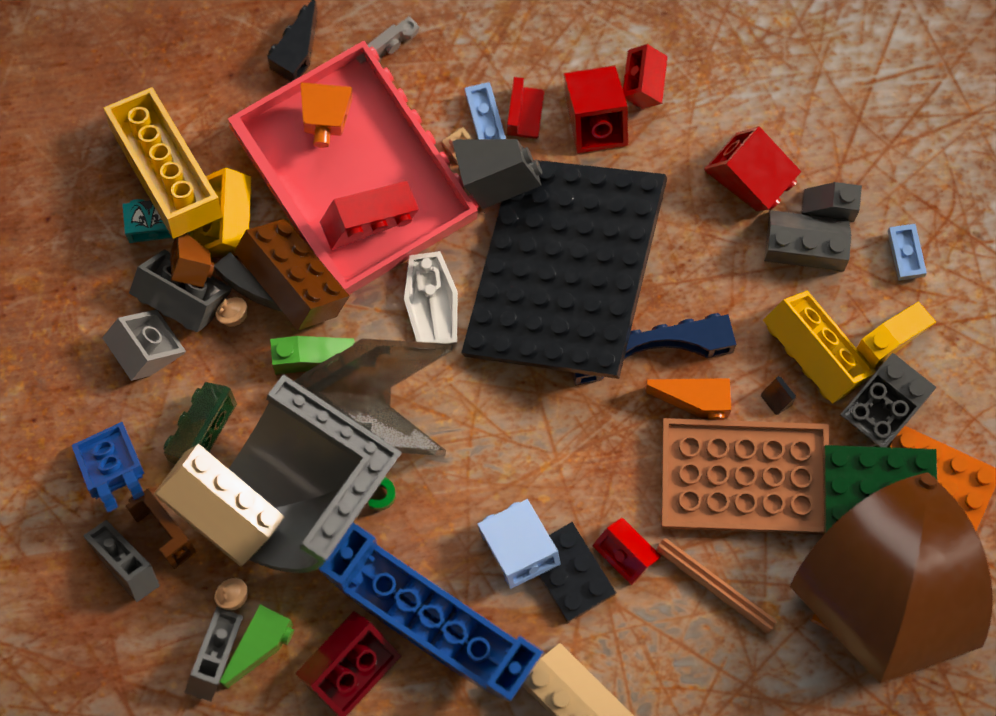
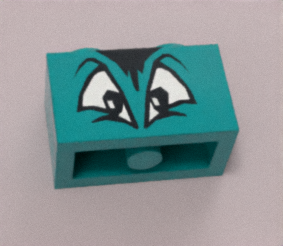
[122,199,172,243]

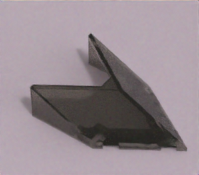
[294,339,453,455]

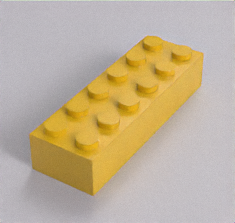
[104,87,223,239]

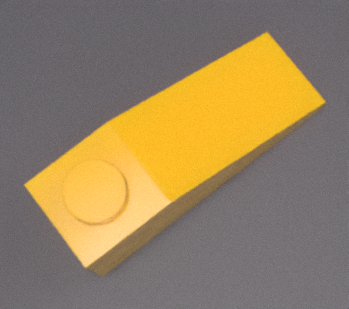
[857,302,936,369]

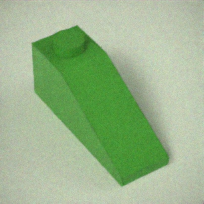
[270,336,357,375]
[219,605,294,688]

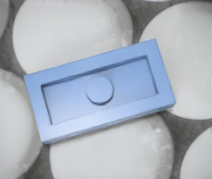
[887,224,927,281]

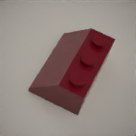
[295,611,402,716]

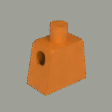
[301,82,352,148]

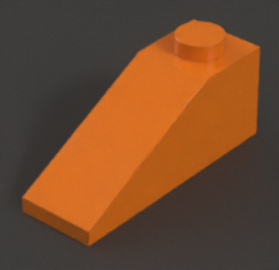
[645,378,731,420]

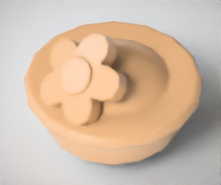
[215,297,247,327]
[215,578,248,610]

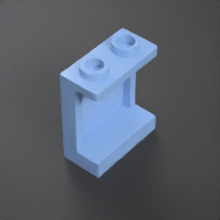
[477,499,561,589]

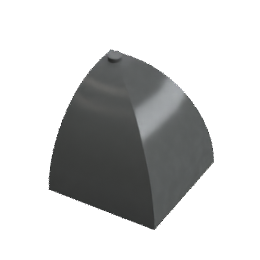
[189,374,402,573]

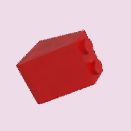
[564,65,629,154]
[703,126,802,212]

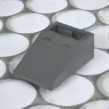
[840,353,936,447]

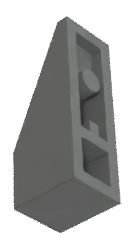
[83,520,160,602]
[184,607,243,702]

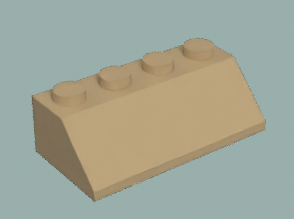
[154,444,284,566]
[521,643,633,716]

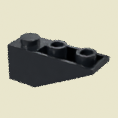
[267,0,318,82]

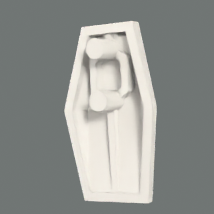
[404,251,458,348]

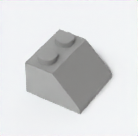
[103,309,186,381]

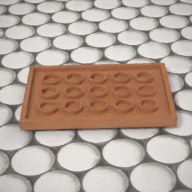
[661,418,829,534]

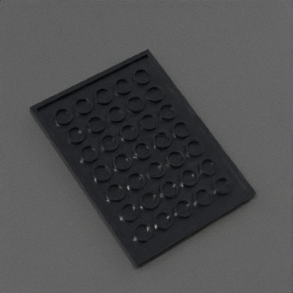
[461,160,667,379]

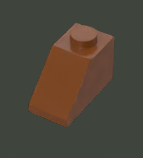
[170,233,214,287]

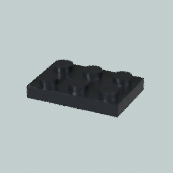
[538,522,616,623]

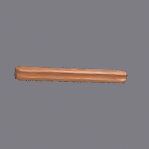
[656,539,776,633]

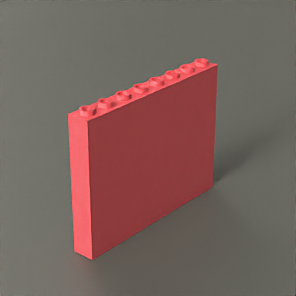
[228,41,479,295]

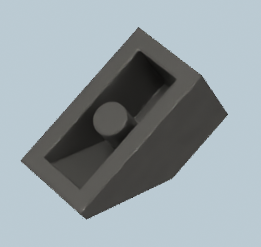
[801,182,862,222]

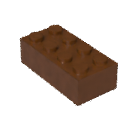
[234,218,350,331]

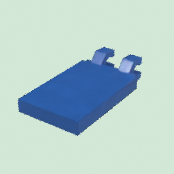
[71,422,145,512]

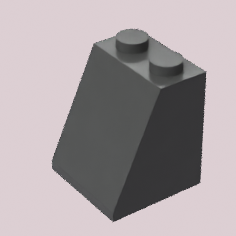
[452,139,542,209]

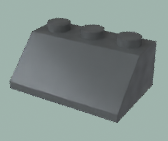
[764,210,852,271]
[129,249,232,332]

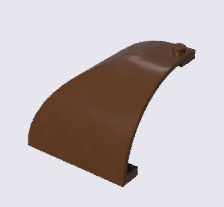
[789,472,993,684]

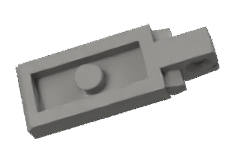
[356,16,419,64]

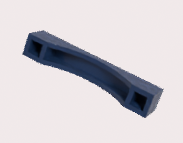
[572,313,737,386]

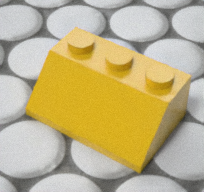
[190,168,251,258]

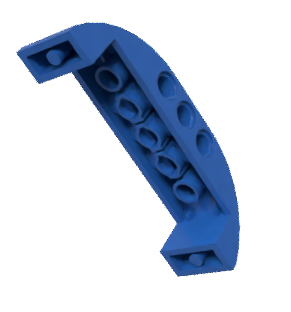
[318,522,544,702]

